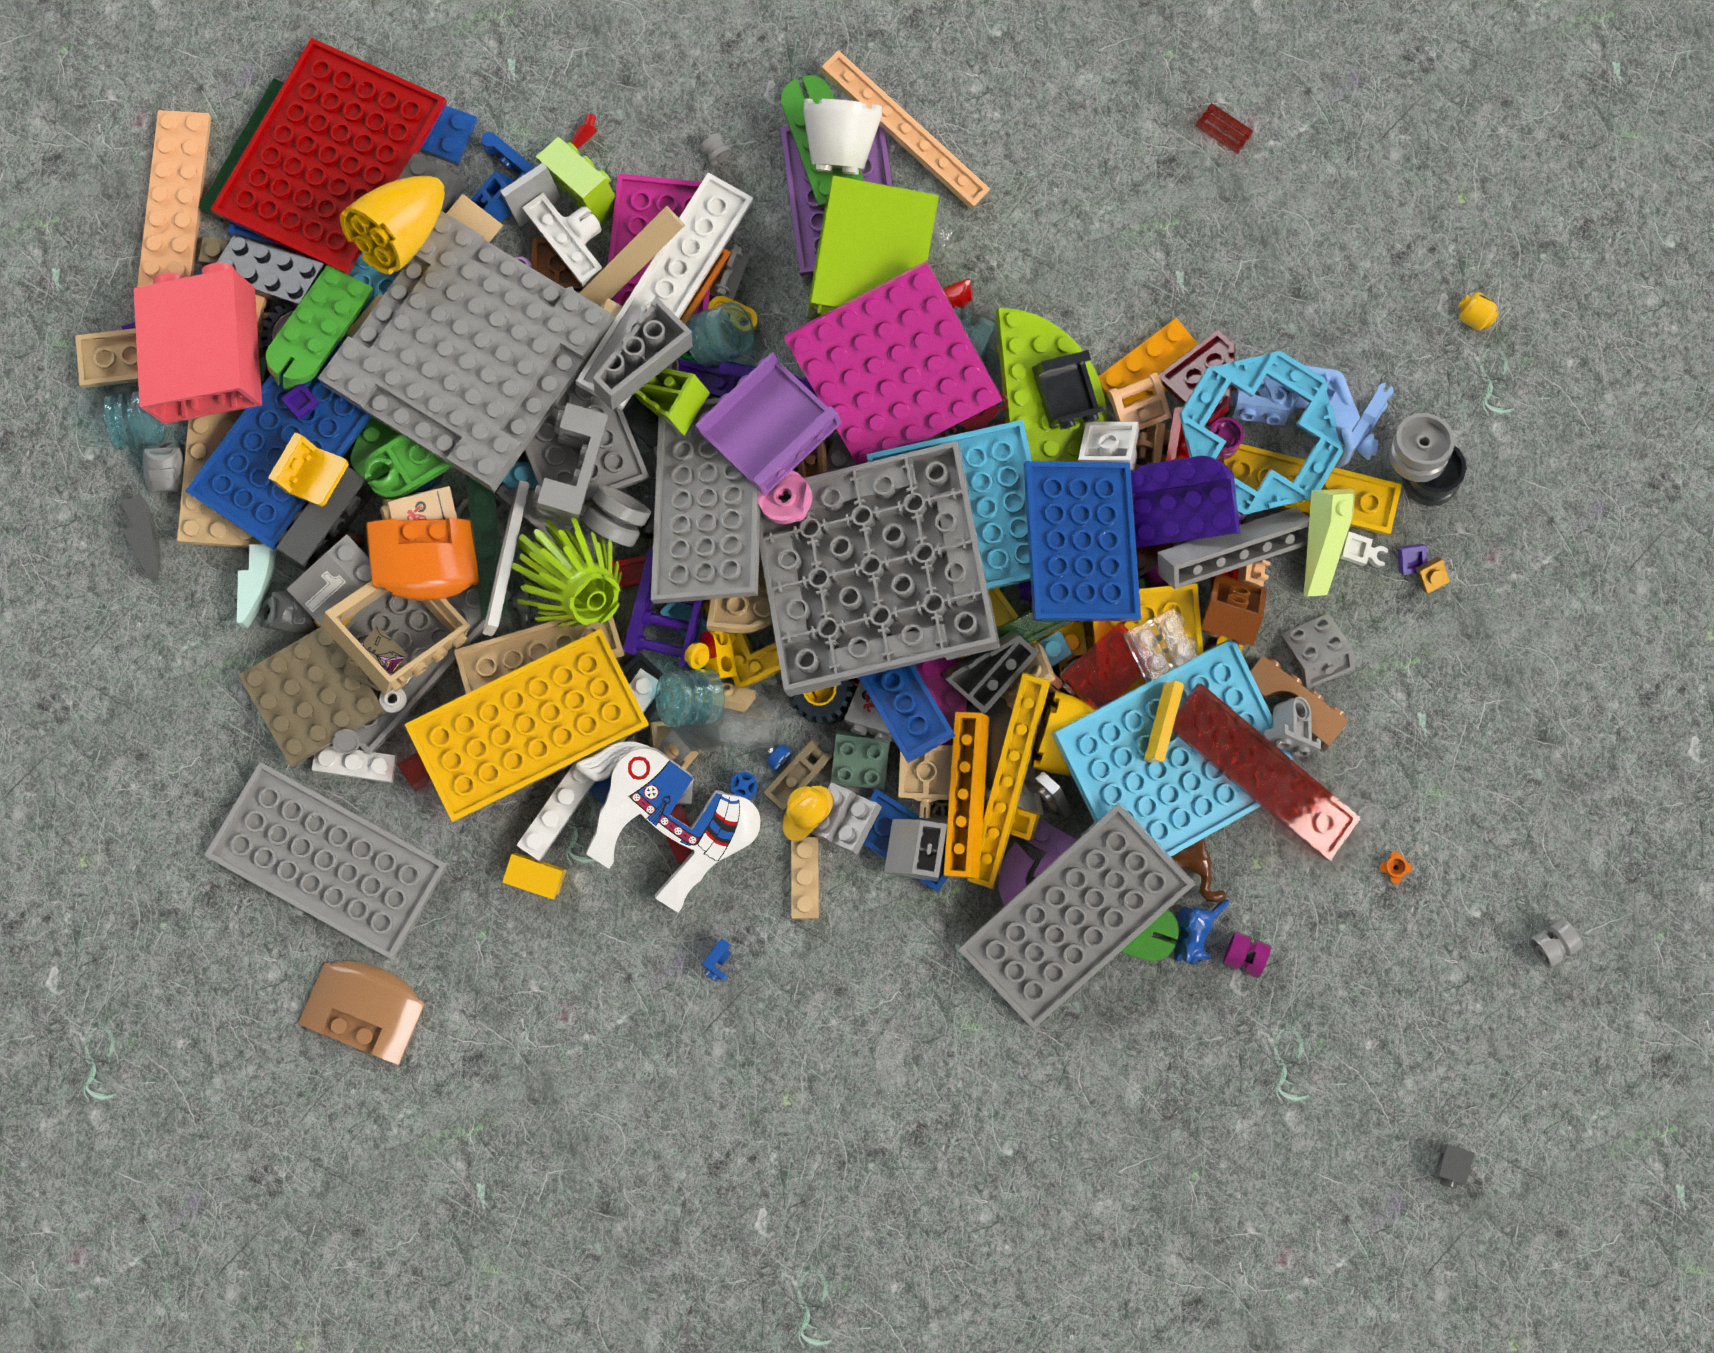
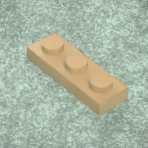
[791,837,819,919]

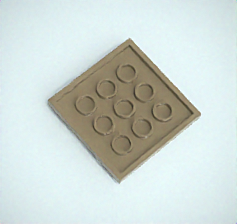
[238,627,386,767]

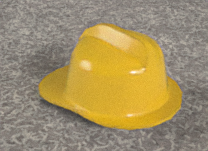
[782,785,833,841]

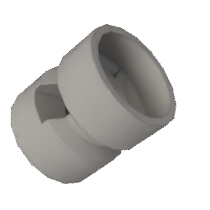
[1530,918,1583,968]

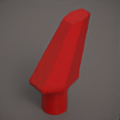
[571,114,597,150]

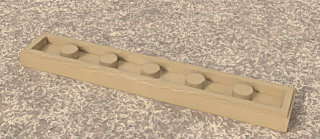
[579,206,685,306]

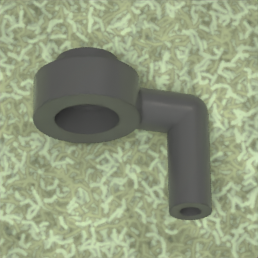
[513,588,551,630]

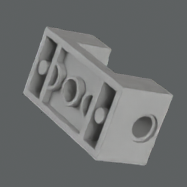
[532,403,608,527]

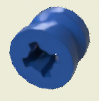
[730,771,758,800]

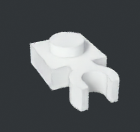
[1340,531,1388,568]

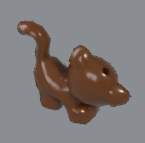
[1171,838,1226,903]

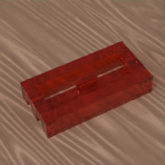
[1196,103,1253,154]

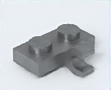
[1024,770,1073,819]

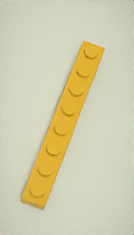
[967,673,1051,889]

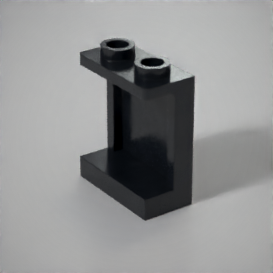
[1032,350,1106,430]

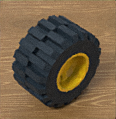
[788,678,858,725]

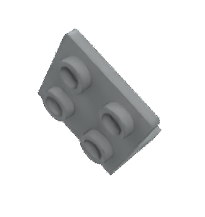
[1282,614,1355,689]

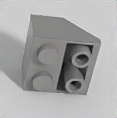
[884,819,947,882]

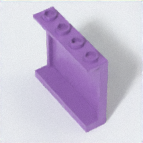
[695,352,842,496]

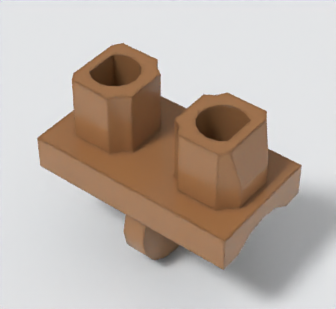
[1136,422,1171,465]

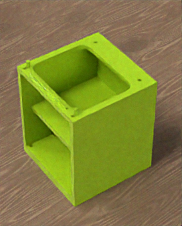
[806,175,939,320]

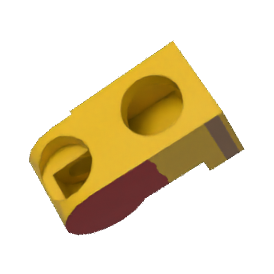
[699,631,737,682]

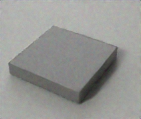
[500,163,562,227]

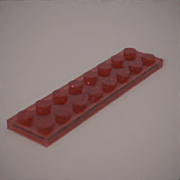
[1172,683,1361,861]

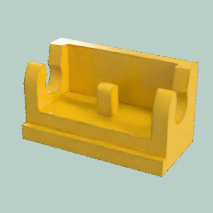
[502,852,567,900]

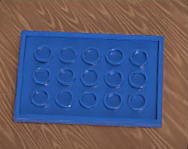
[1023,461,1141,621]

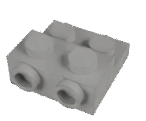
[811,783,882,855]

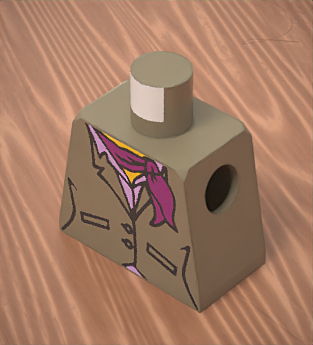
[344,626,414,692]

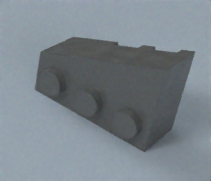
[939,630,1039,714]

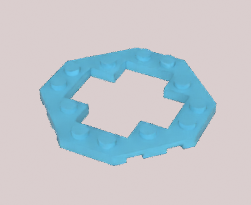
[1179,350,1343,515]

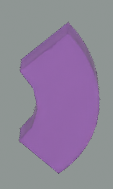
[998,842,1034,907]

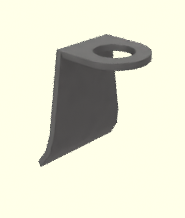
[659,712,721,764]

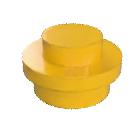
[685,643,709,670]

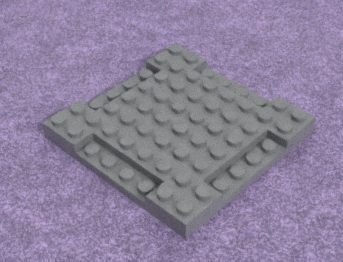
[318,211,615,492]
[759,441,1000,697]

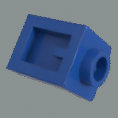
[702,938,732,982]

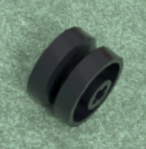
[1402,445,1467,506]

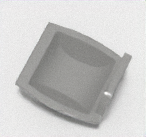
[143,440,184,493]

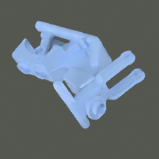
[1229,357,1394,468]

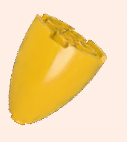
[340,176,445,275]
[1031,690,1098,776]

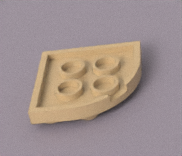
[706,557,772,633]

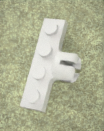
[522,193,603,287]

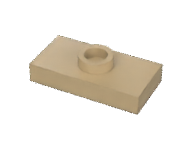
[695,681,755,712]

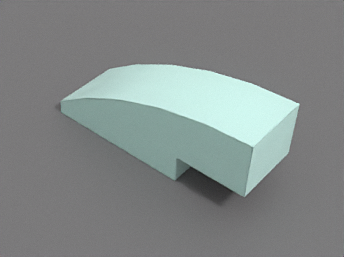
[237,544,276,628]

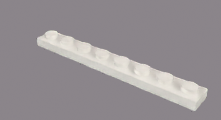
[516,669,663,862]

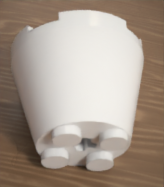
[803,99,882,175]

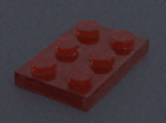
[1060,622,1156,710]

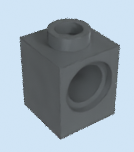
[1433,1144,1475,1189]

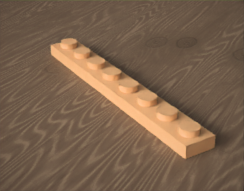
[820,50,990,210]

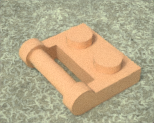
[1107,372,1172,430]

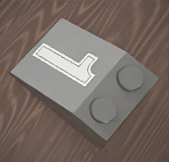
[287,535,371,627]

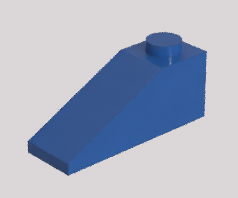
[471,171,515,222]

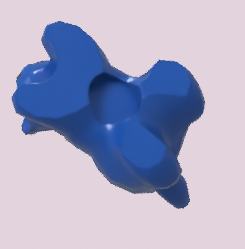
[1174,899,1230,965]

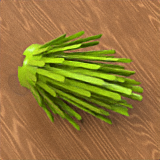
[511,518,622,629]

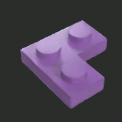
[1022,818,1077,879]

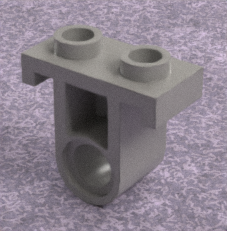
[1264,696,1321,757]

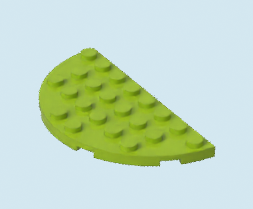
[995,308,1107,462]

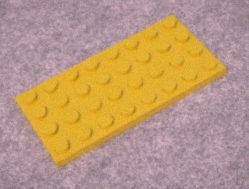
[404,628,649,822]

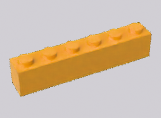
[944,712,990,879]

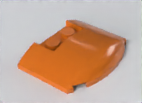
[366,518,479,601]

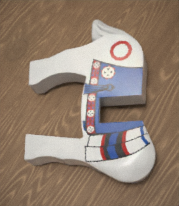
[576,742,760,913]

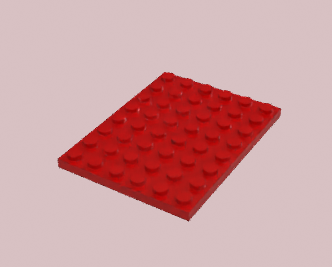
[210,38,447,275]

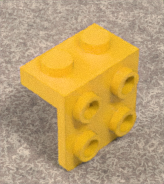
[268,433,348,507]

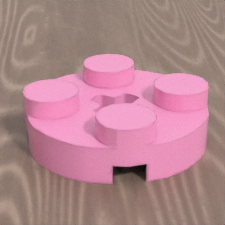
[758,471,812,524]

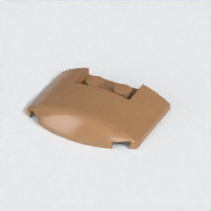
[298,961,425,1065]

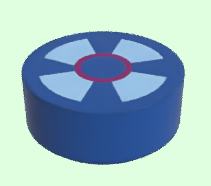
[767,744,792,771]

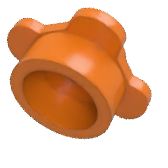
[1379,851,1412,884]

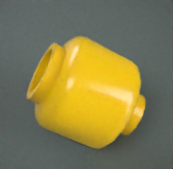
[1458,292,1499,331]

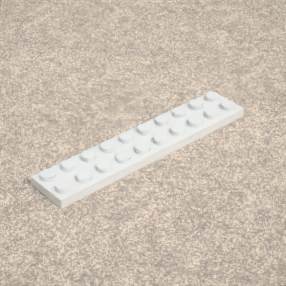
[576,173,753,410]

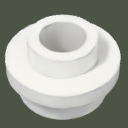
[379,689,407,713]

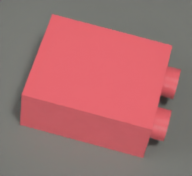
[134,263,262,424]

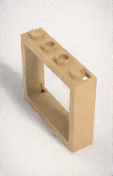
[321,581,470,695]

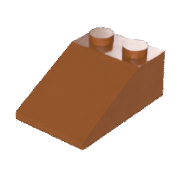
[1201,574,1267,646]

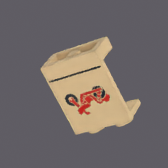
[380,483,457,521]

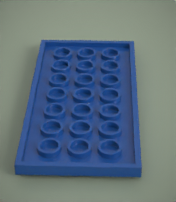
[185,341,372,551]

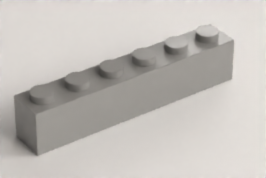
[1158,507,1309,589]

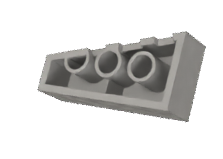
[593,296,692,410]

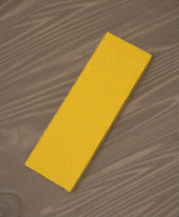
[1144,680,1184,763]

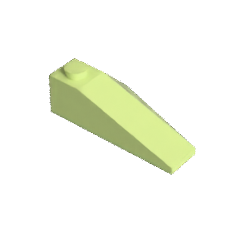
[1304,488,1355,597]

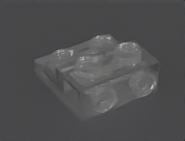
[1123,608,1197,683]

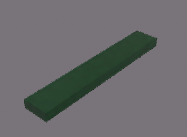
[198,78,284,222]

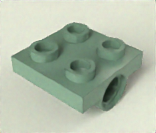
[831,730,889,790]

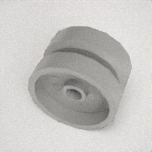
[1389,413,1455,482]
[582,485,651,547]

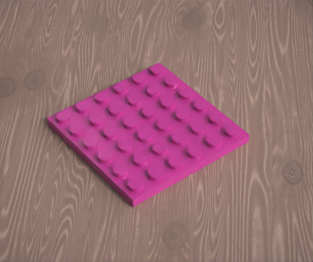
[784,260,1002,465]

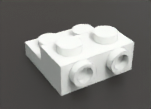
[1078,422,1139,472]

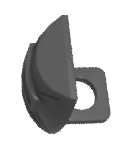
[261,591,315,634]

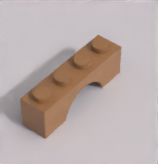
[1250,656,1349,750]

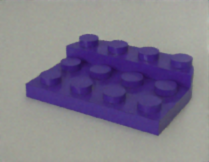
[1131,456,1240,548]

